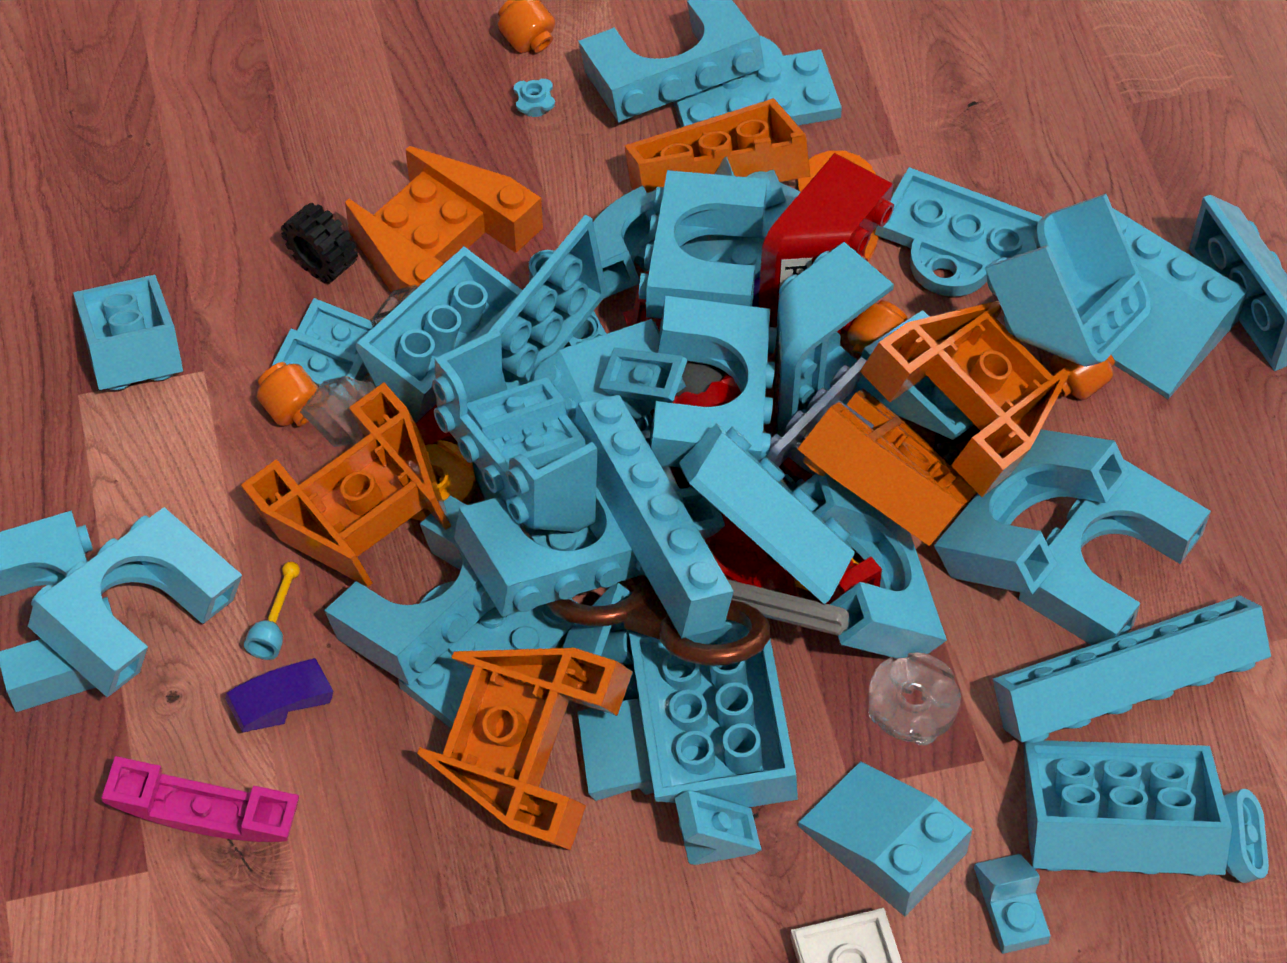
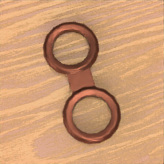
[547,575,770,666]

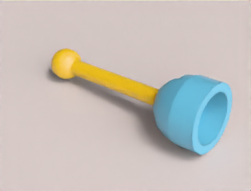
[244,561,300,660]

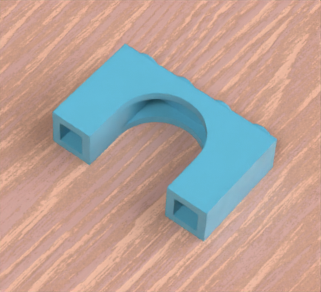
[578,0,764,122]
[639,170,767,319]
[649,296,777,468]
[934,430,1130,595]
[1019,460,1211,645]
[793,473,947,663]
[454,486,646,617]
[324,495,495,685]
[28,507,242,698]
[0,510,113,712]

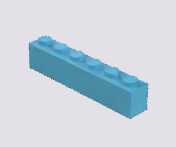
[574,395,734,638]
[993,595,1271,743]

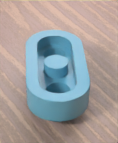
[1224,789,1269,883]

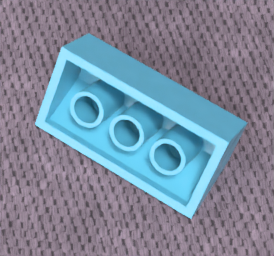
[1189,195,1287,371]
[355,246,522,423]
[679,423,855,604]

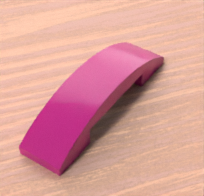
[101,756,299,842]

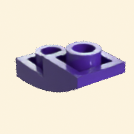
[225,658,334,733]

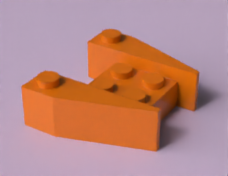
[345,146,543,304]
[860,300,1072,497]
[241,382,451,587]
[797,388,977,546]
[417,648,633,850]

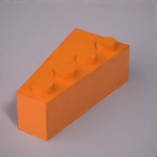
[624,98,810,193]

